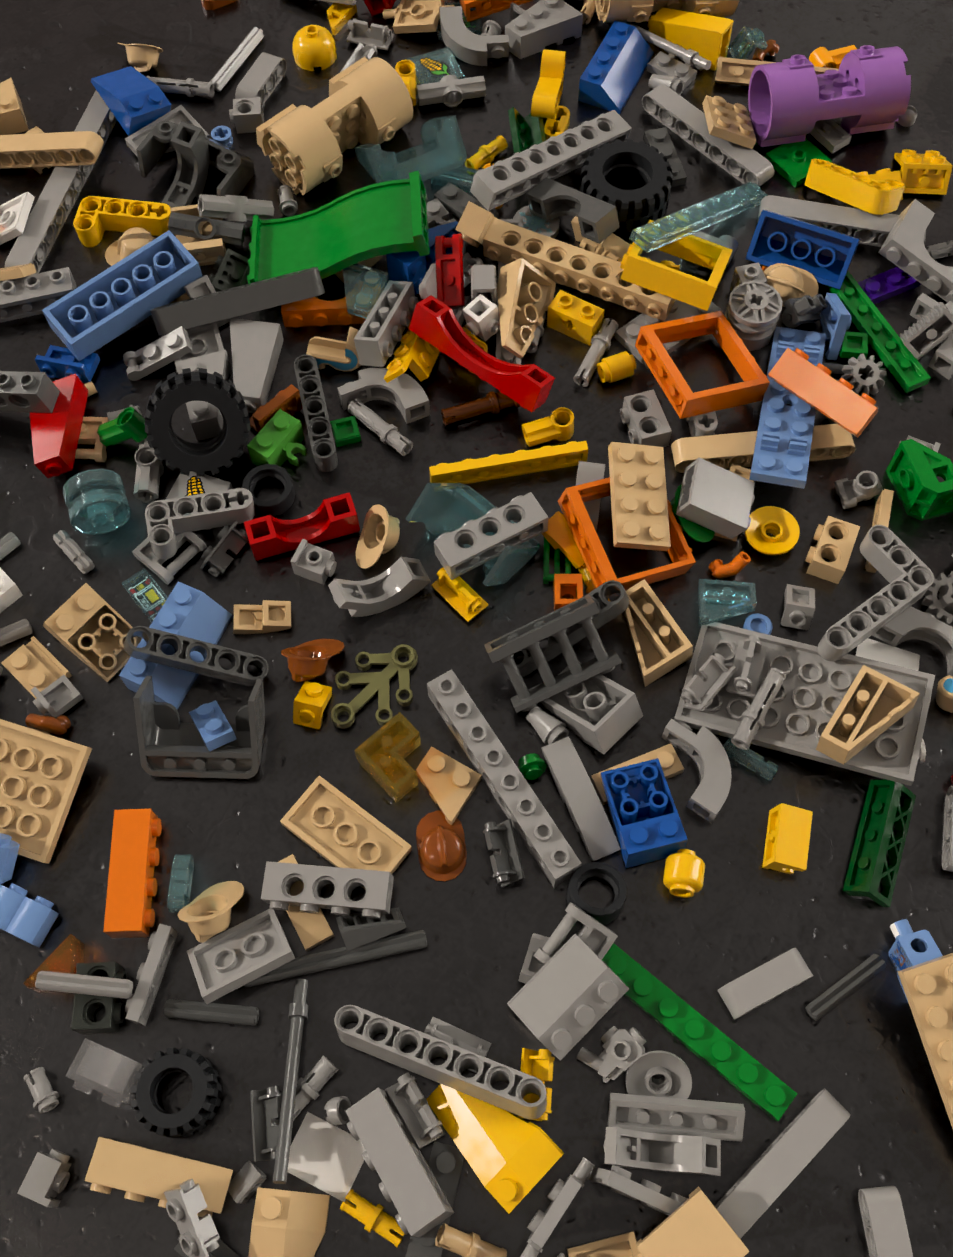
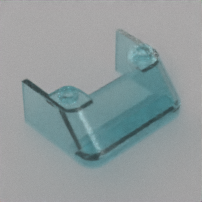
[406,483,541,586]

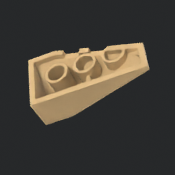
[497,257,556,359]

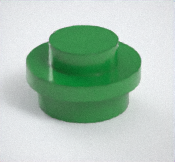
[518,753,546,780]

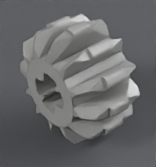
[841,353,887,395]

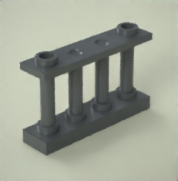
[484,595,622,713]

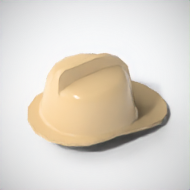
[118,43,163,73]
[105,227,156,266]
[763,263,819,307]
[356,504,400,569]
[178,881,245,943]

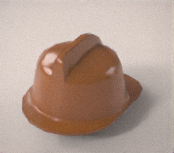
[281,639,345,682]
[416,810,467,881]

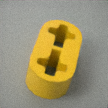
[544,105,570,140]

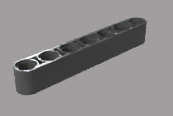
[150,267,325,335]

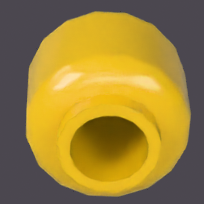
[663,849,705,898]

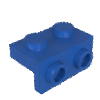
[35,345,100,383]

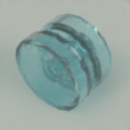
[63,469,132,535]

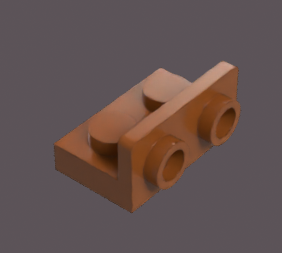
[249,384,303,433]

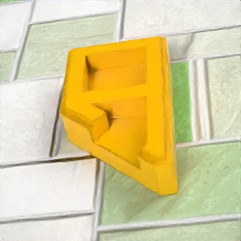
[327,3,357,36]

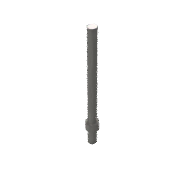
[273,979,309,1184]

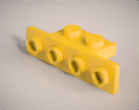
[384,322,440,383]

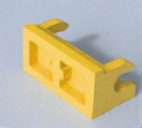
[762,803,813,874]

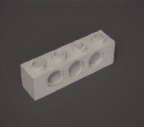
[434,492,548,580]
[261,861,394,919]

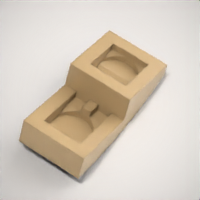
[233,600,291,634]

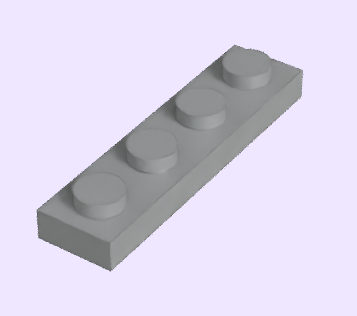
[608,1093,745,1142]

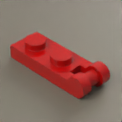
[435,233,465,307]

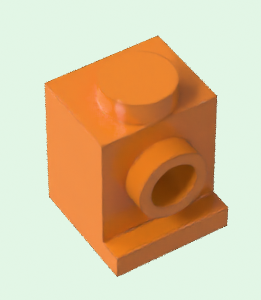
[553,574,583,611]

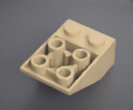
[43,583,142,682]

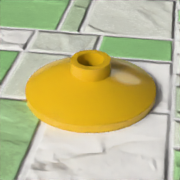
[745,506,800,555]

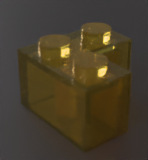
[355,712,421,803]

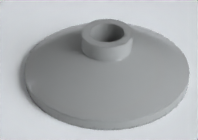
[625,1051,692,1099]

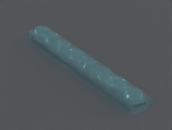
[629,182,767,253]

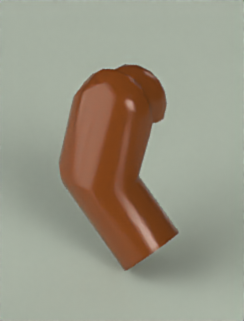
[752,39,780,61]
[25,713,71,736]

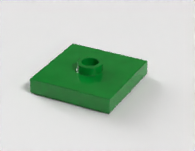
[765,138,832,188]

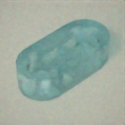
[167,854,194,912]

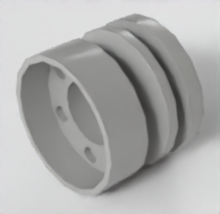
[725,281,783,351]

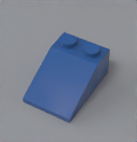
[91,66,172,136]

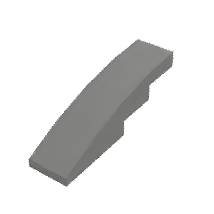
[541,736,621,861]

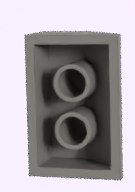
[507,933,629,1061]

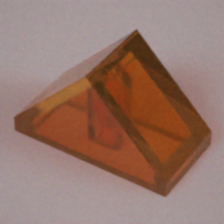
[23,934,84,993]

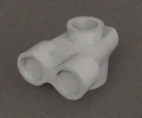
[834,470,883,509]

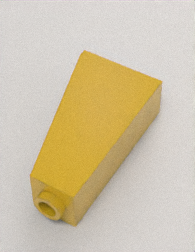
[647,7,734,71]

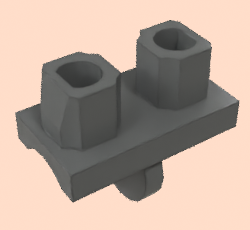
[782,294,828,328]

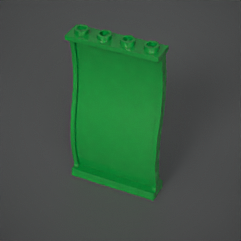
[247,170,430,284]

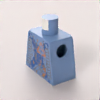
[888,919,943,1001]

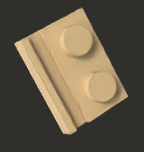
[1,636,72,699]

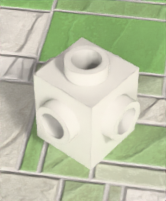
[462,294,500,342]

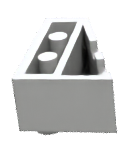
[505,0,583,59]
[176,350,232,441]

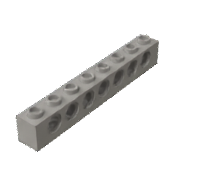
[470,110,632,211]
[427,669,581,888]

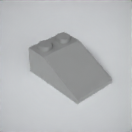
[540,662,643,754]

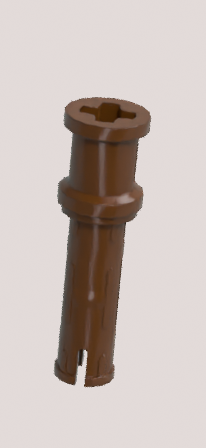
[441,391,520,426]

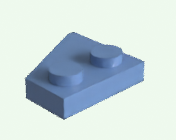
[820,293,851,360]

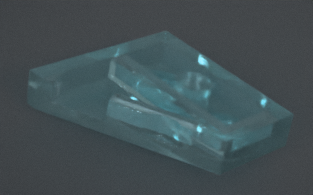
[698,579,757,625]

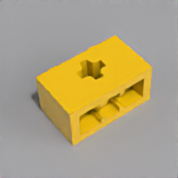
[547,290,604,346]

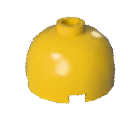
[292,25,337,71]

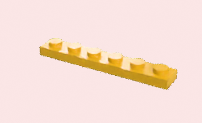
[429,441,589,490]

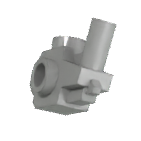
[576,1026,647,1083]

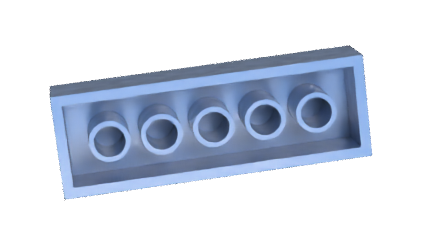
[42,230,202,361]

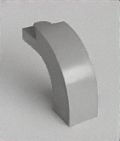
[440,6,509,66]
[910,293,953,380]
[337,367,430,424]
[328,557,431,617]
[661,719,732,823]
[604,1127,721,1176]

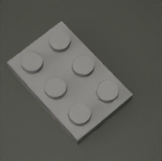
[187,909,295,1004]

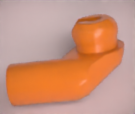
[709,551,751,579]

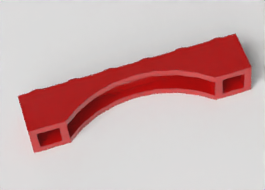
[409,295,555,412]

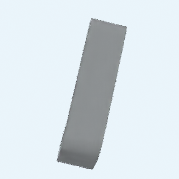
[145,488,255,559]

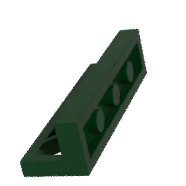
[508,107,546,154]
[843,779,916,907]

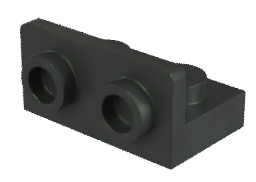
[209,248,250,292]

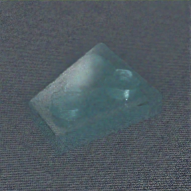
[343,263,389,319]

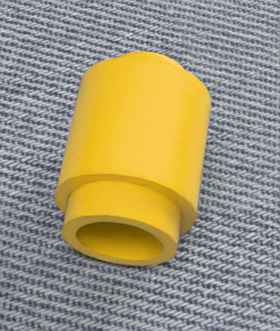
[596,351,637,383]

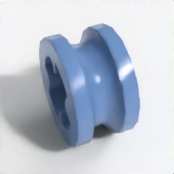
[211,125,234,147]

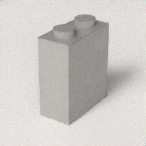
[676,457,755,539]

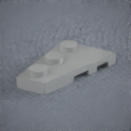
[586,1165,688,1216]

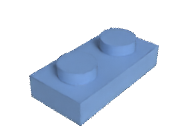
[189,700,236,752]

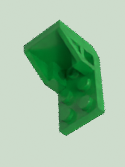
[886,439,953,521]

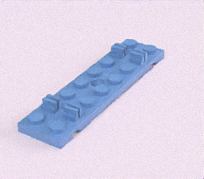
[749,327,826,489]

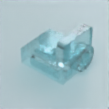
[728,26,768,59]

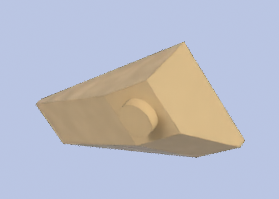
[248,1187,331,1257]

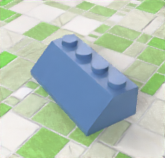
[119,581,233,710]

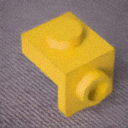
[293,681,332,729]

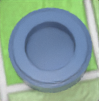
[743,613,773,635]

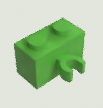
[247,409,307,467]

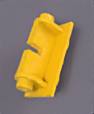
[431,568,489,622]
[518,1048,555,1122]

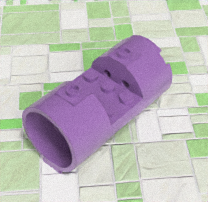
[748,45,911,147]

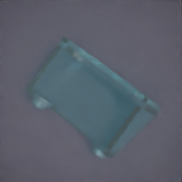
[354,115,467,183]

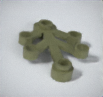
[331,644,418,729]

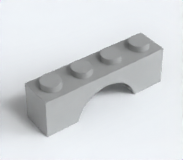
[872,599,953,676]

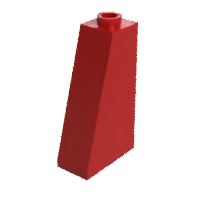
[29,374,88,478]

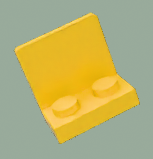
[894,149,953,195]

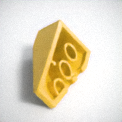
[426,1084,564,1214]

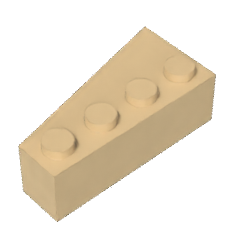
[85,1137,233,1217]

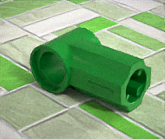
[97,407,147,447]

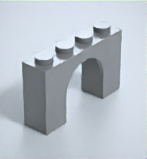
[878,199,953,303]

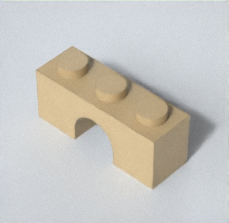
[455,201,496,249]

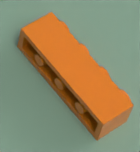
[768,348,878,438]
[103,808,162,938]

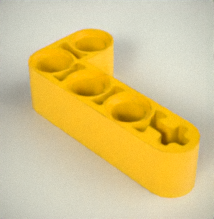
[531,49,566,119]
[804,159,905,215]
[73,196,171,247]

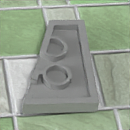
[125,105,210,157]

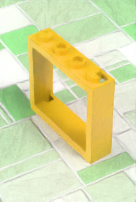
[620,220,733,311]

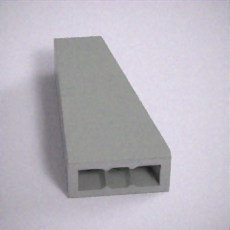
[230,318,284,413]

